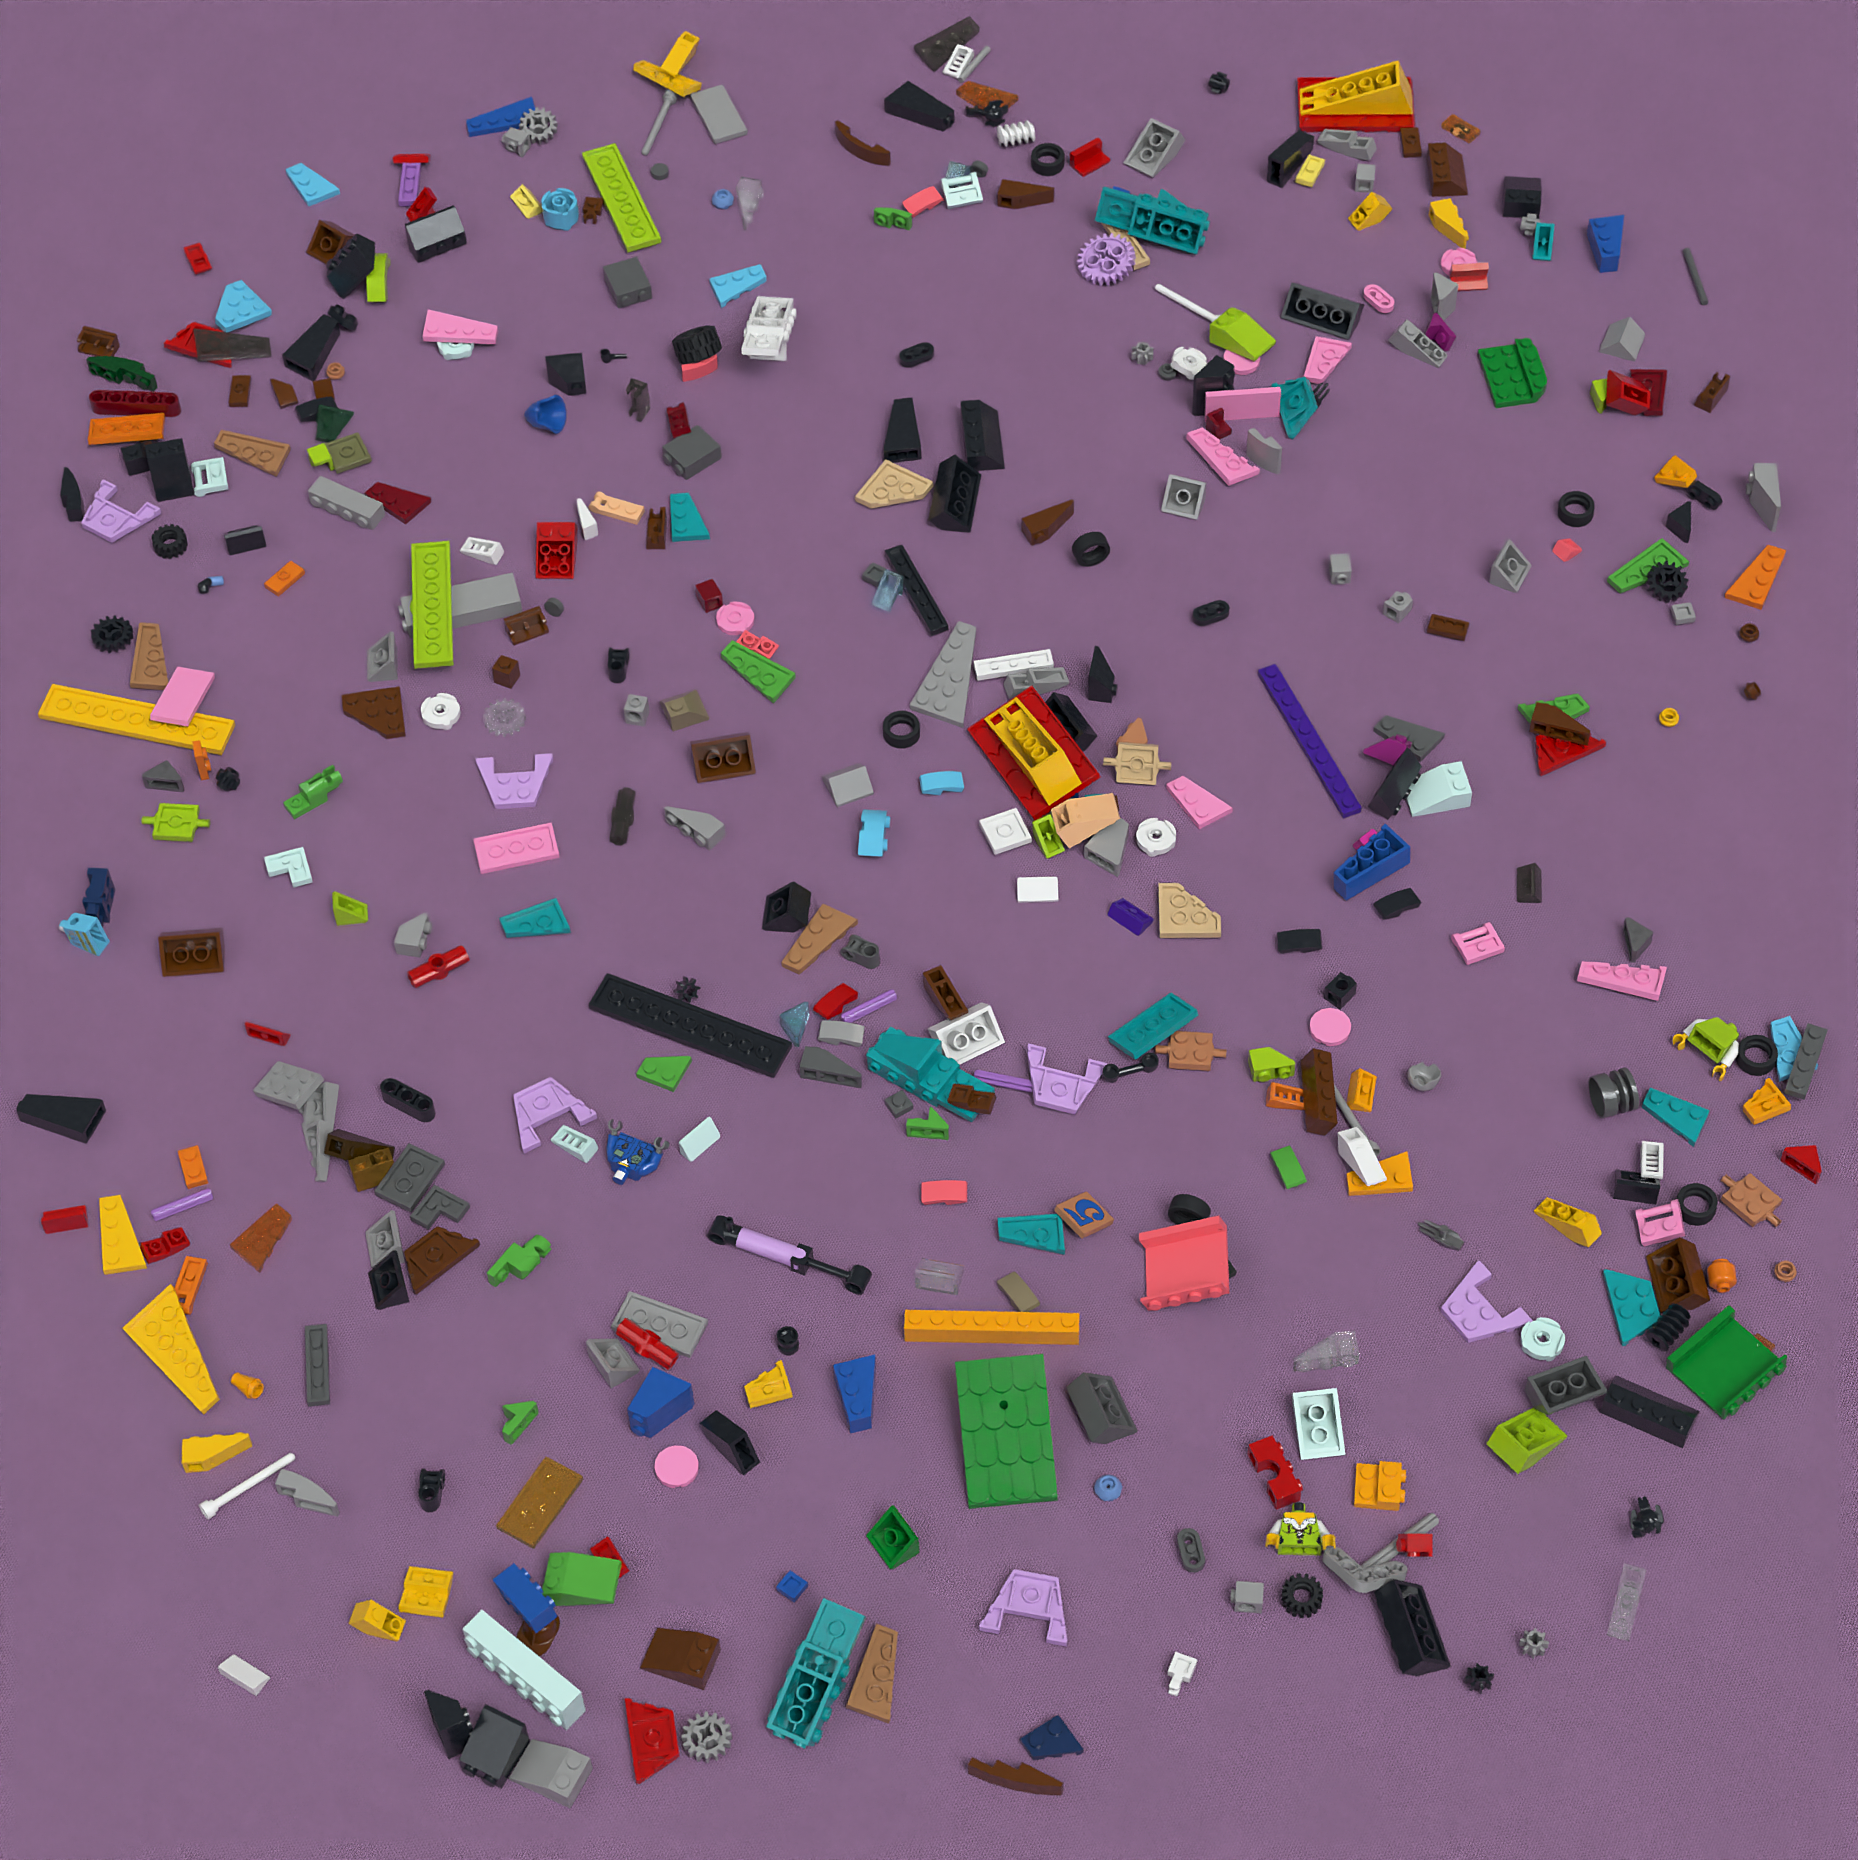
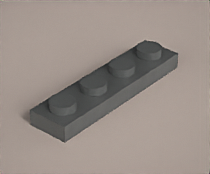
[1784,1023,1828,1100]
[305,1324,330,1407]

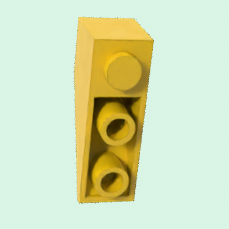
[660,31,700,77]
[1429,198,1469,249]
[1534,1197,1602,1248]
[182,1432,252,1473]

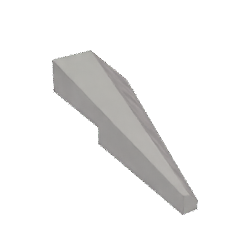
[298,1082,339,1182]

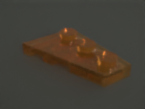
[956,81,1019,109]
[230,1203,292,1273]

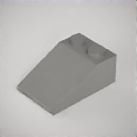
[1124,118,1185,178]
[1746,463,1781,532]
[509,1739,593,1808]

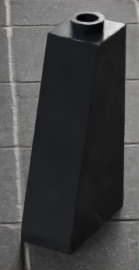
[884,81,955,132]
[1267,130,1314,188]
[282,314,341,381]
[884,397,922,463]
[16,1094,106,1144]

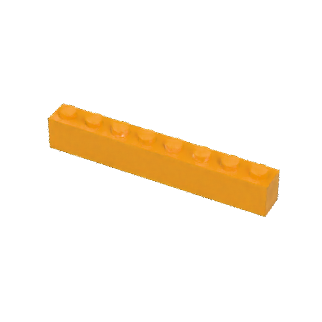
[904,1310,1079,1345]

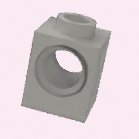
[1355,164,1375,193]
[1329,553,1352,585]
[624,694,650,727]
[1230,1581,1264,1614]

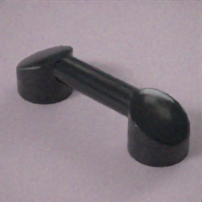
[1102,1053,1159,1083]

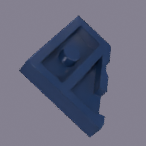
[1020,1715,1084,1760]

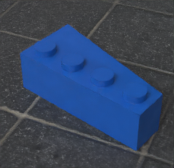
[1333,823,1410,900]

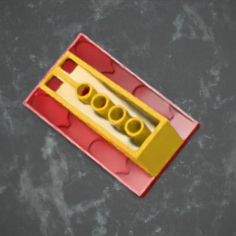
[1297,60,1415,133]
[967,686,1101,820]

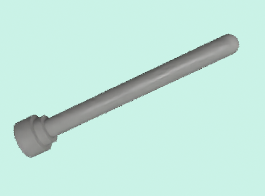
[642,89,678,156]
[1334,1084,1381,1157]

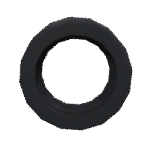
[1031,143,1065,176]
[1558,491,1595,527]
[1072,532,1110,567]
[883,711,920,748]
[1736,1035,1778,1076]
[1677,1183,1718,1226]
[1168,1194,1211,1225]

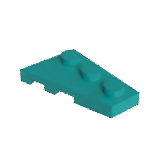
[670,493,710,542]
[499,898,571,938]
[997,1214,1065,1255]

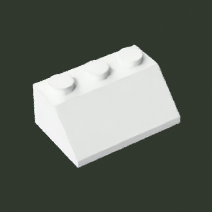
[928,1002,1005,1064]

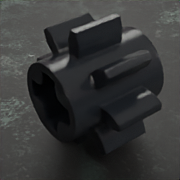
[1209,71,1230,94]
[215,767,240,791]
[673,976,701,1003]
[1464,1663,1494,1694]

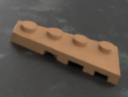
[130,622,168,690]
[781,904,858,975]
[846,1624,898,1724]

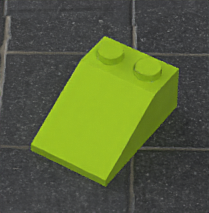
[1210,307,1276,361]
[1487,1407,1567,1474]

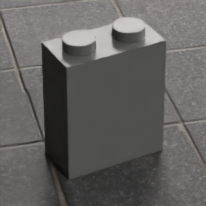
[603,257,652,309]
[662,425,722,480]

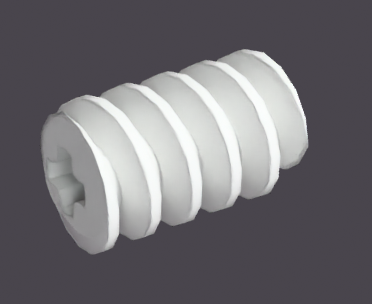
[996,120,1035,147]

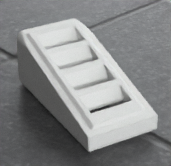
[943,44,974,79]
[577,498,598,540]
[460,537,504,565]
[1640,1141,1663,1179]

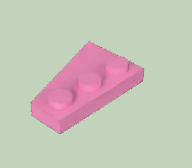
[1304,336,1352,384]
[1166,776,1233,829]

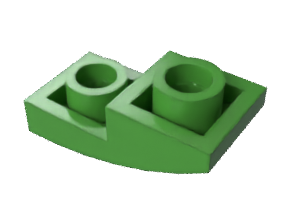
[874,207,912,231]
[1270,1145,1307,1189]

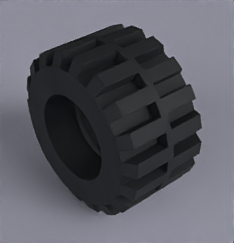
[672,325,722,364]

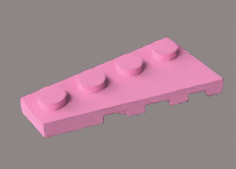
[423,310,498,344]
[1186,427,1260,486]
[1577,961,1667,1001]

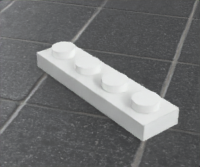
[974,649,1054,681]

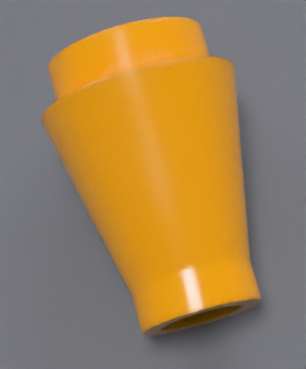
[231,1372,264,1399]

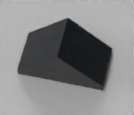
[1666,501,1691,543]

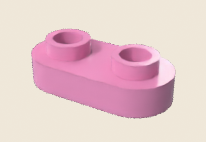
[1363,284,1394,313]

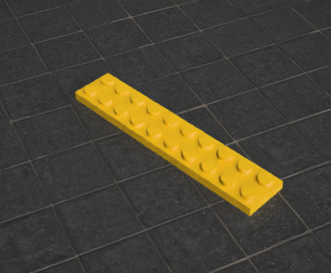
[38,684,236,755]

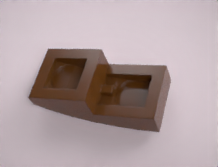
[947,1084,996,1115]

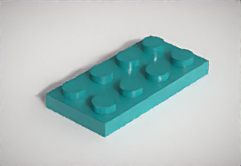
[1108,992,1198,1060]

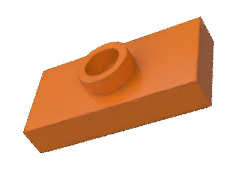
[264,561,305,597]

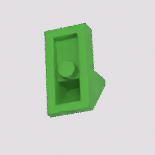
[906,1107,949,1140]
[502,1401,539,1445]

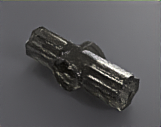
[609,787,636,846]

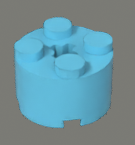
[541,188,579,231]

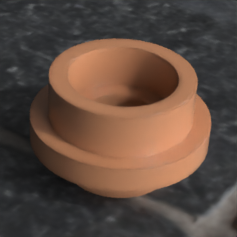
[326,362,345,380]
[1774,1261,1797,1282]

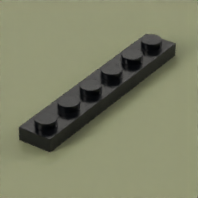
[885,544,949,636]

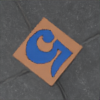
[1054,1191,1114,1239]

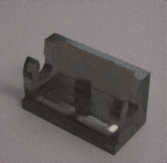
[626,378,651,422]

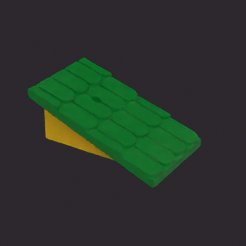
[955,1354,1058,1509]

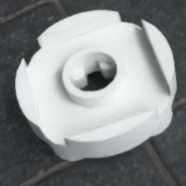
[1171,347,1207,380]
[421,693,461,730]
[1136,818,1176,857]

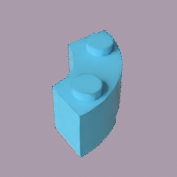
[858,809,891,856]

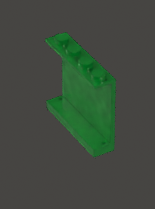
[1666,1305,1787,1420]

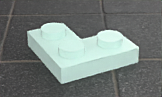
[264,847,313,888]

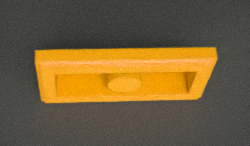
[1346,1068,1377,1112]

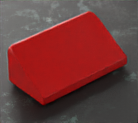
[245,1022,291,1046]

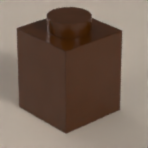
[492,655,521,689]

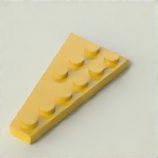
[122,1284,220,1415]

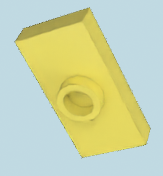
[1295,155,1325,187]

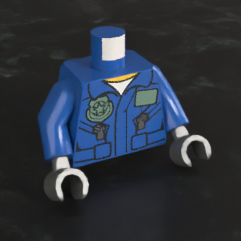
[606,1119,669,1185]

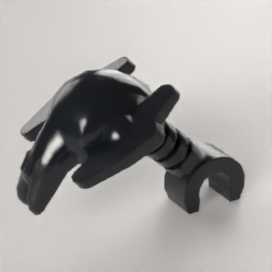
[965,100,1009,127]
[1631,1496,1664,1538]

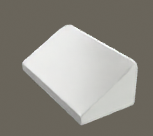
[1017,877,1058,903]
[218,1655,270,1696]

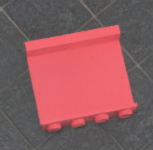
[1139,1216,1229,1311]

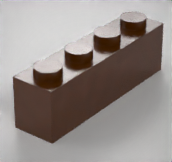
[1300,1048,1338,1136]

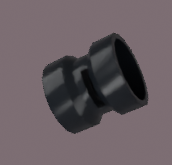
[777,1326,799,1356]

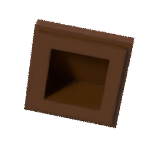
[313,378,335,400]

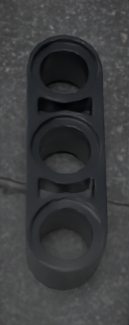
[380,1078,436,1123]

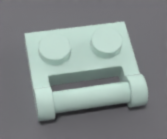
[940,172,983,209]
[191,457,228,497]

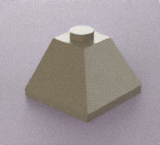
[660,689,709,731]

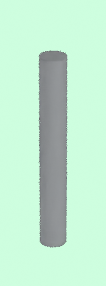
[958,46,991,83]

